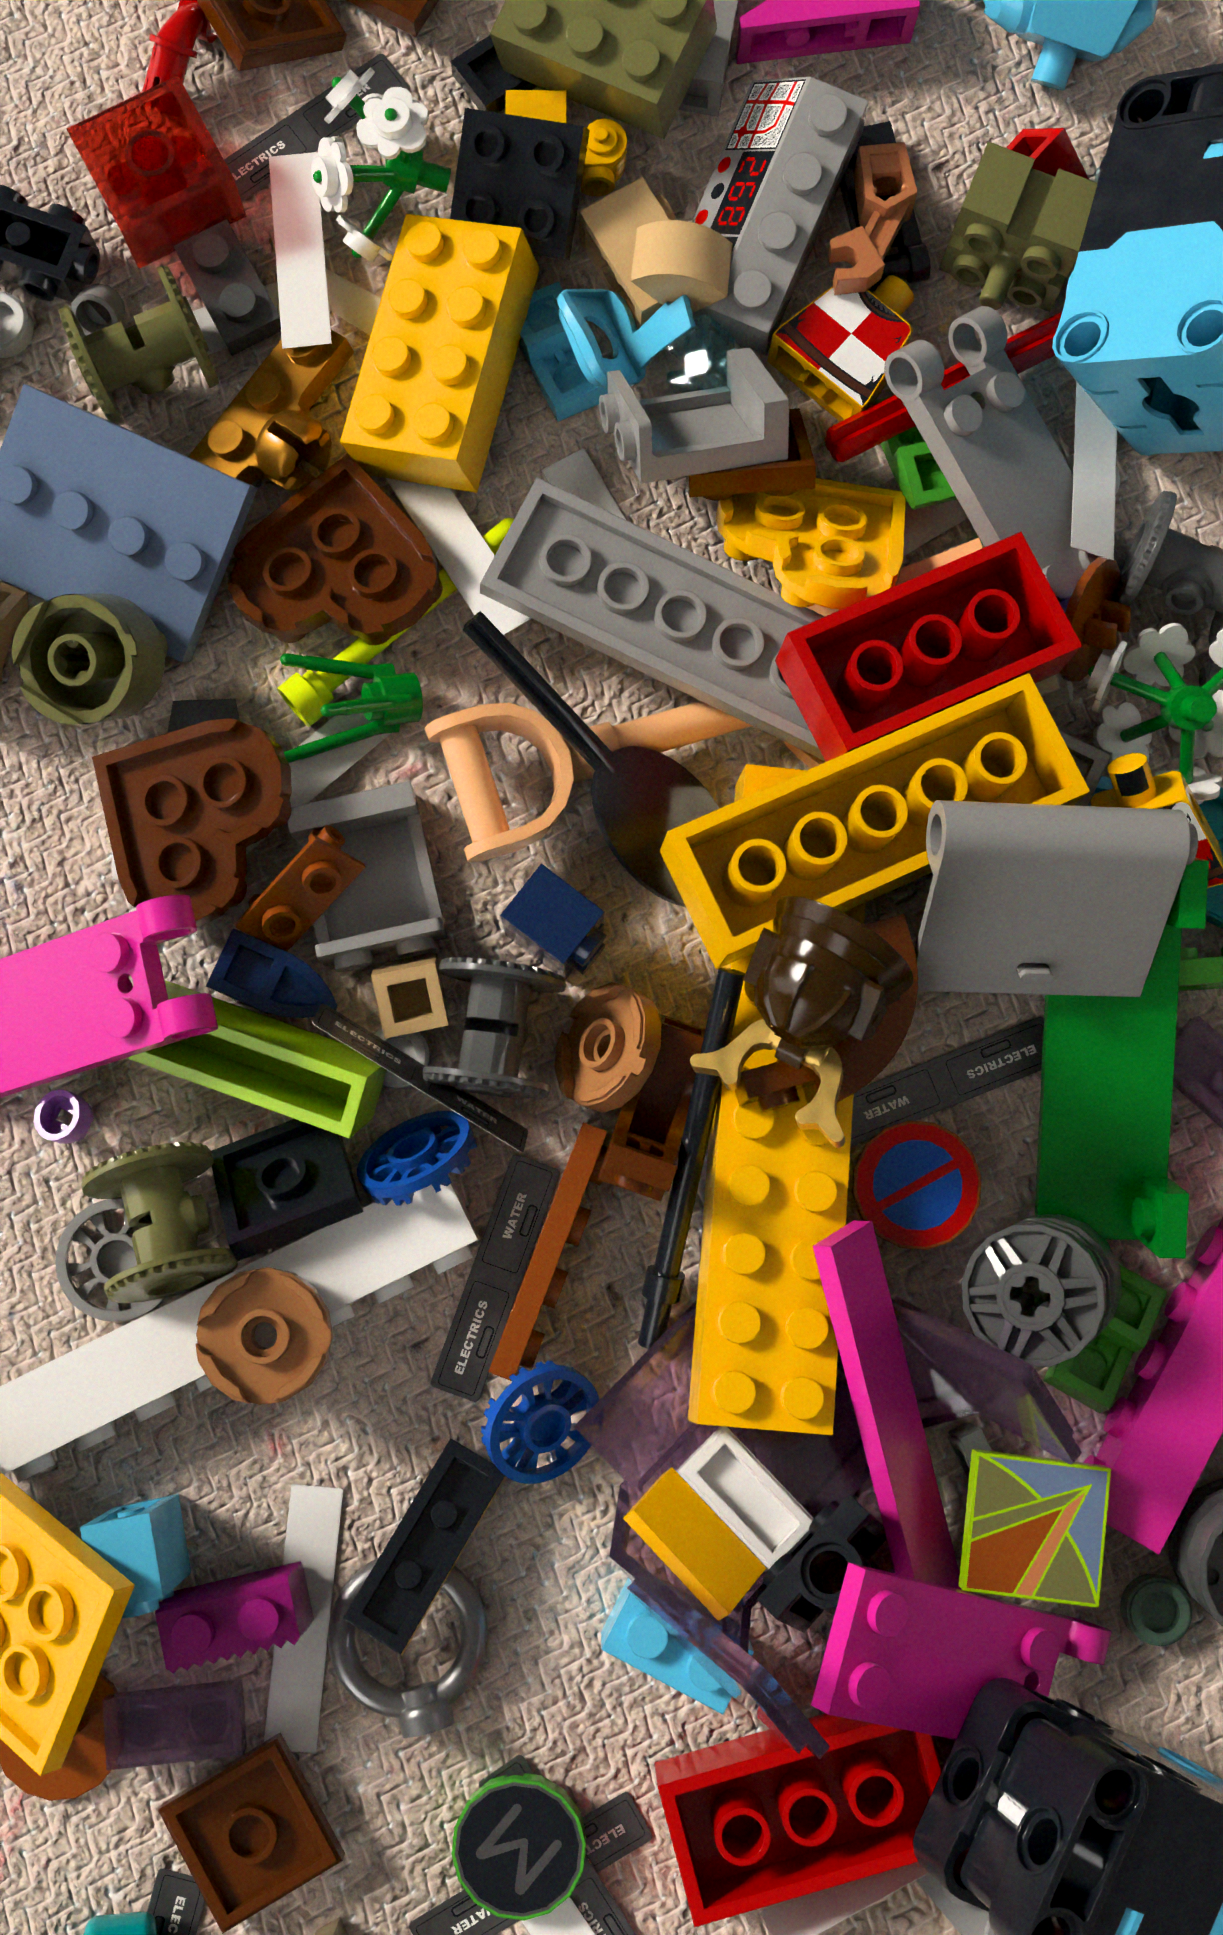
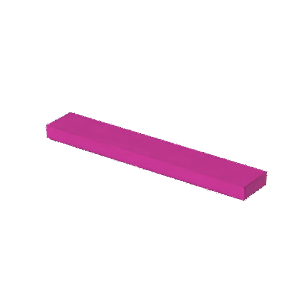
[813,1220,962,1590]

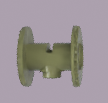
[59,266,219,426]
[81,1142,238,1303]

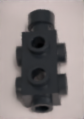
[0,185,100,302]

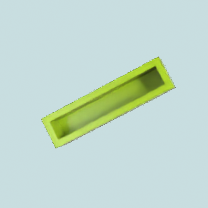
[127,980,387,1139]

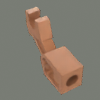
[827,142,918,295]

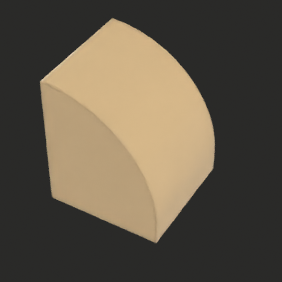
[631,220,733,313]
[371,952,449,1039]

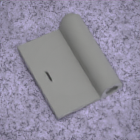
[915,800,1198,997]

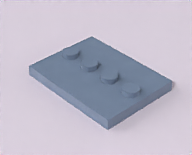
[0,384,258,662]

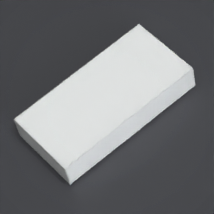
[676,1426,814,1571]

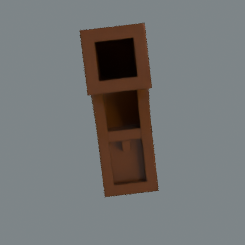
[735,914,918,1112]
[598,1013,705,1201]

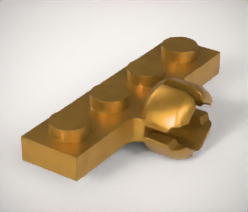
[188,330,354,491]

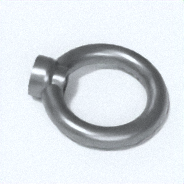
[328,1558,488,1738]

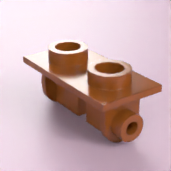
[234,825,366,951]

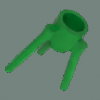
[280,653,423,763]

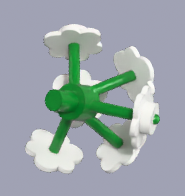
[311,67,451,263]
[1087,623,1223,805]

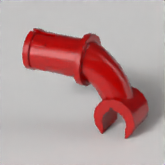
[139,0,218,112]

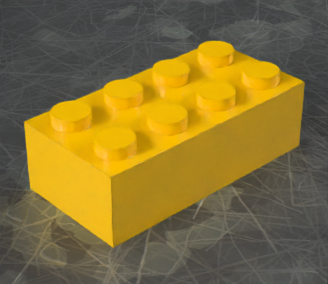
[340,214,540,493]

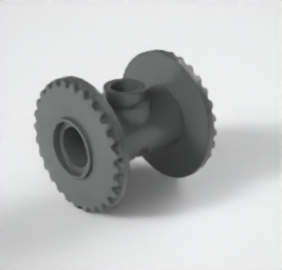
[1114,491,1223,645]
[422,957,566,1099]

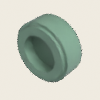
[1120,1574,1192,1646]

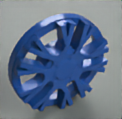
[357,1111,477,1206]
[481,1361,601,1484]

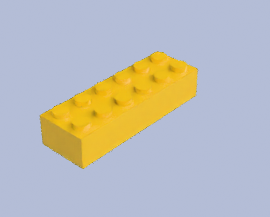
[660,673,1090,970]

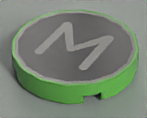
[451,1773,587,1920]

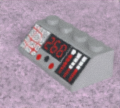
[692,77,869,355]

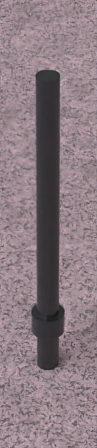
[638,968,745,1350]

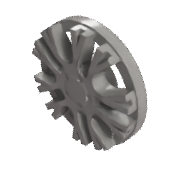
[55,1198,165,1322]

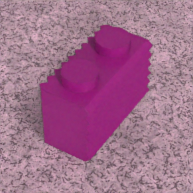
[155,1561,314,1674]

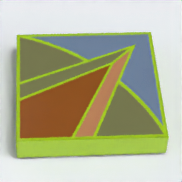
[958,1449,1111,1608]

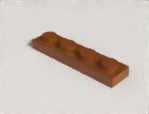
[488,1122,607,1381]

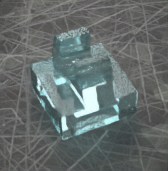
[667,313,735,393]

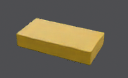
[623,1467,766,1621]

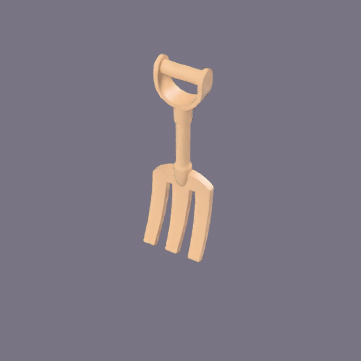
[425,538,984,862]

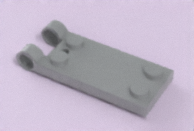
[884,306,1123,612]

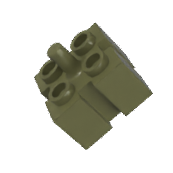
[938,141,1098,312]

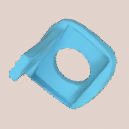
[556,289,696,388]

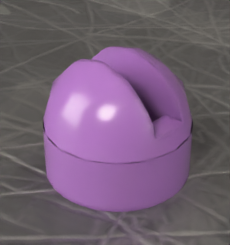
[34,1089,94,1144]

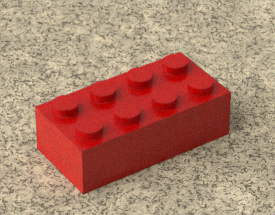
[775,532,1082,762]
[654,1713,941,1927]

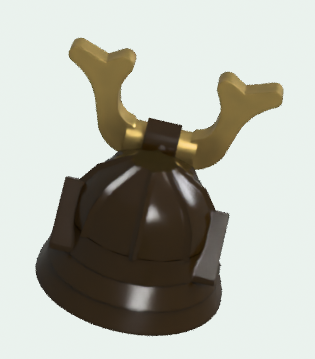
[690,896,914,1148]

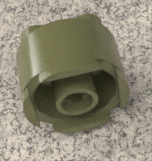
[12,593,168,725]

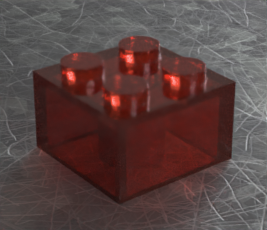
[67,75,247,269]

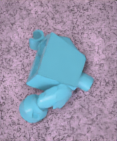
[975,0,1159,91]

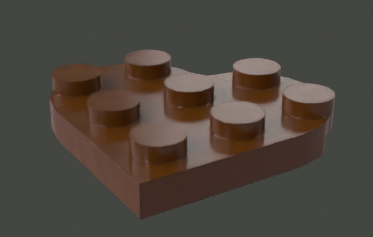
[228,453,443,645]
[92,718,292,927]

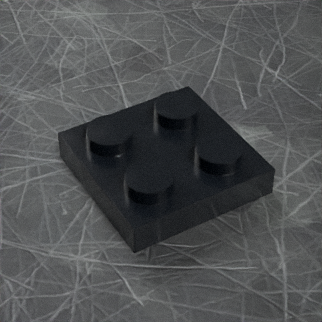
[211,1119,364,1261]

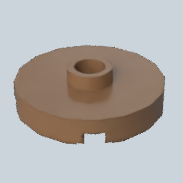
[555,982,662,1113]
[195,1267,333,1405]

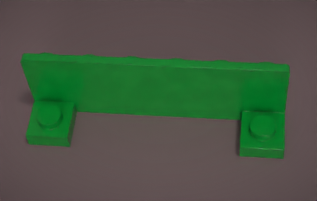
[1035,857,1209,1259]

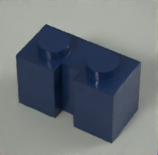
[500,863,607,979]

